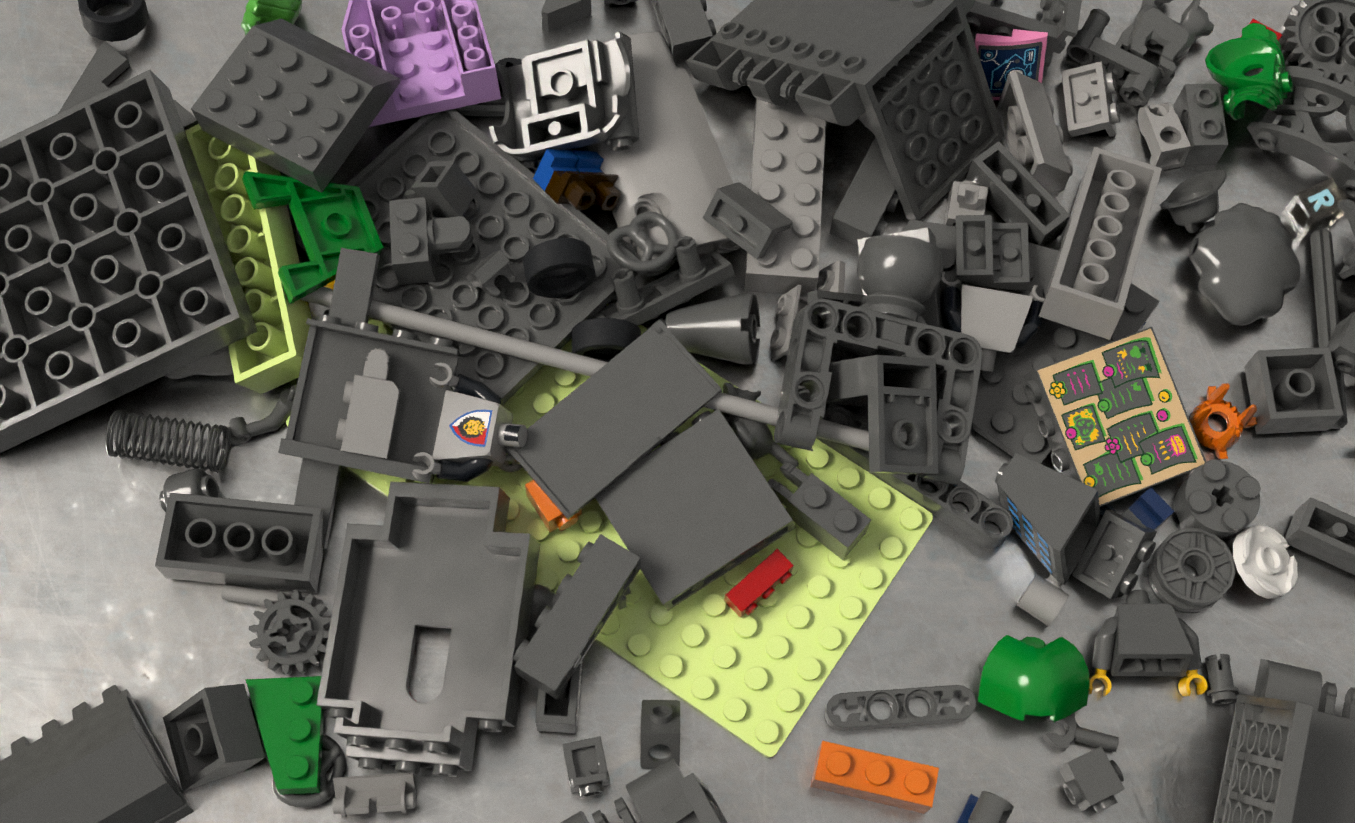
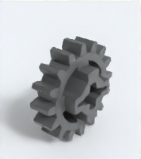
[249,590,331,675]

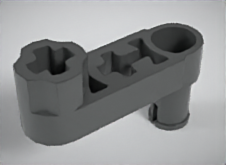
[1067,9,1162,106]

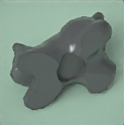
[714,383,799,467]

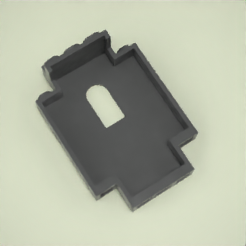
[316,482,540,777]

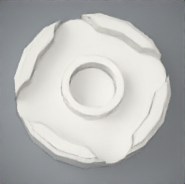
[1233,524,1298,599]

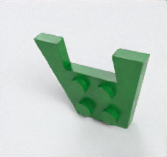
[242,171,383,304]

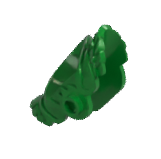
[1205,23,1293,120]

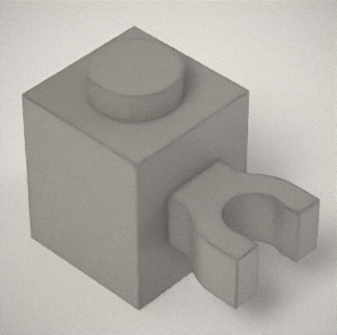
[944,181,988,226]

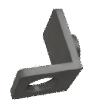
[640,700,680,768]

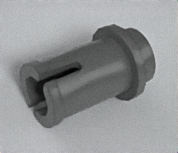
[1205,654,1239,705]

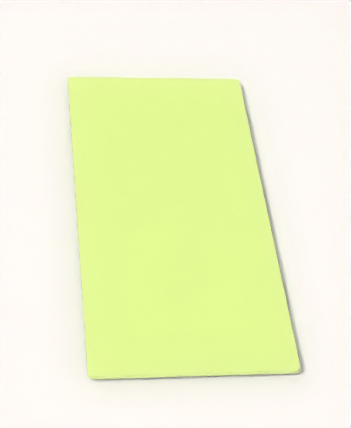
[286,304,933,758]

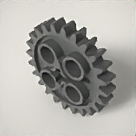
[1281,0,1355,84]

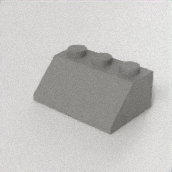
[997,71,1073,193]

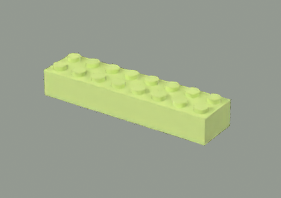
[185,124,312,394]

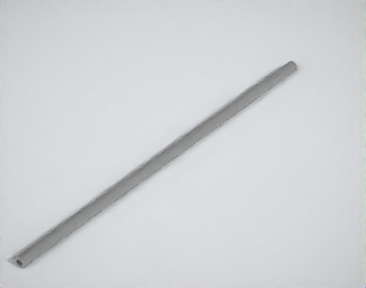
[301,287,906,451]

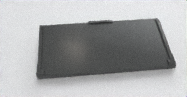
[505,319,722,520]

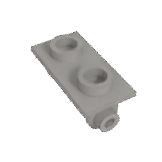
[770,285,808,361]
[332,773,417,818]

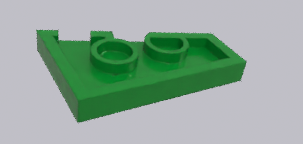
[245,676,324,795]

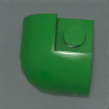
[978,635,1090,722]

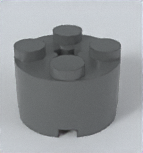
[1173,459,1261,542]

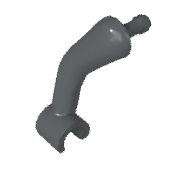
[227,385,297,445]

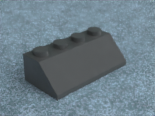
[155,493,323,593]

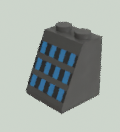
[995,453,1101,585]

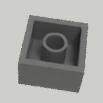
[1244,347,1343,434]

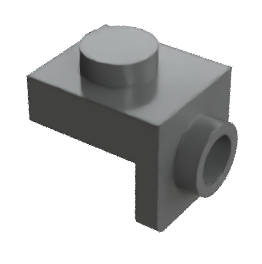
[562,736,610,797]

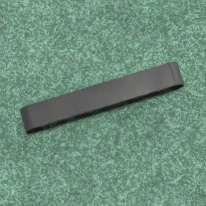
[798,386,1013,549]

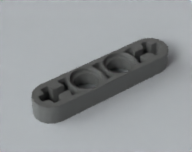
[825,685,976,731]

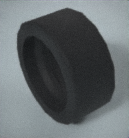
[78,0,149,42]
[522,238,596,298]
[572,318,641,362]

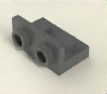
[1072,510,1157,599]

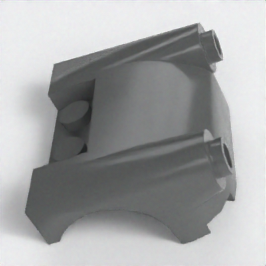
[489,31,639,172]

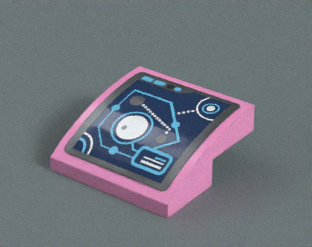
[975,29,1048,100]

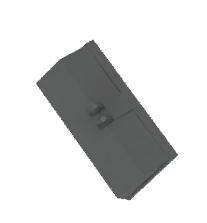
[0,685,194,823]

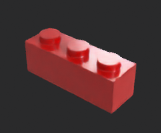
[724,548,794,618]

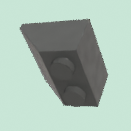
[163,684,265,791]

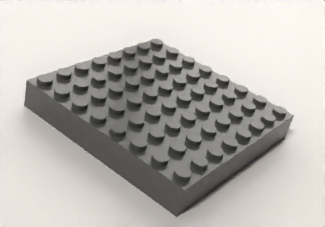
[0,70,258,453]

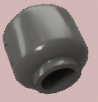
[159,469,220,512]

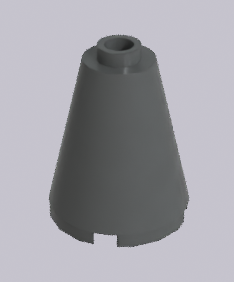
[661,292,760,365]

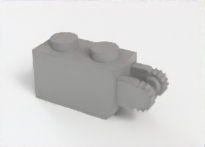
[336,348,401,459]

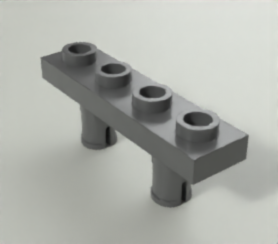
[593,236,735,326]

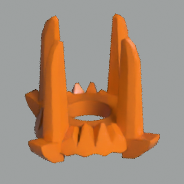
[1189,383,1257,459]

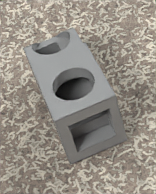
[1138,102,1191,170]

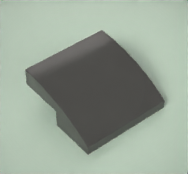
[956,215,1030,290]

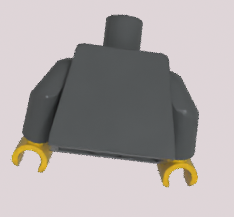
[1088,590,1208,697]

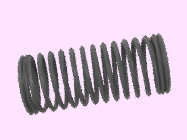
[105,409,230,473]

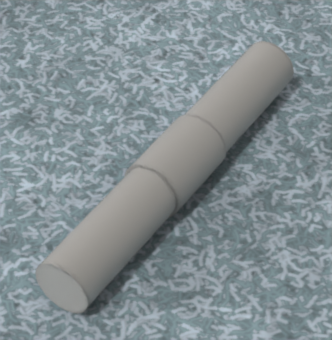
[221,584,323,613]

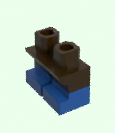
[533,149,621,211]

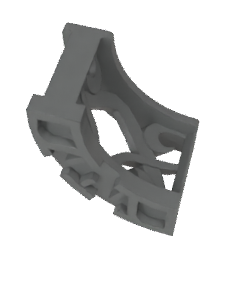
[1247,66,1355,199]

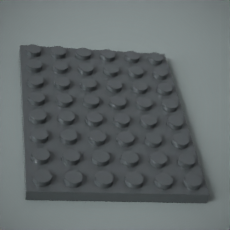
[293,109,640,405]

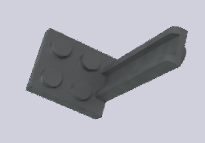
[966,0,1082,67]

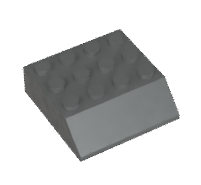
[191,19,401,193]

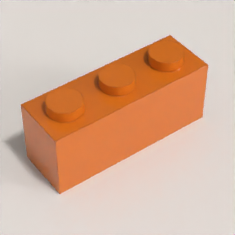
[810,741,939,814]

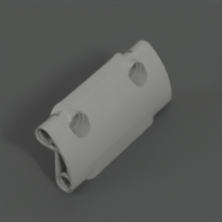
[587,32,741,277]

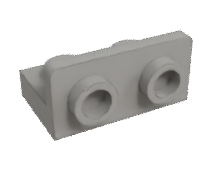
[1061,61,1121,137]

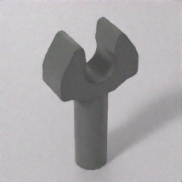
[1043,713,1119,752]

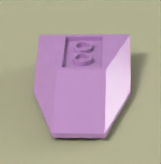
[341,0,501,127]

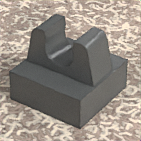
[466,250,515,297]

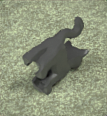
[1115,0,1214,86]

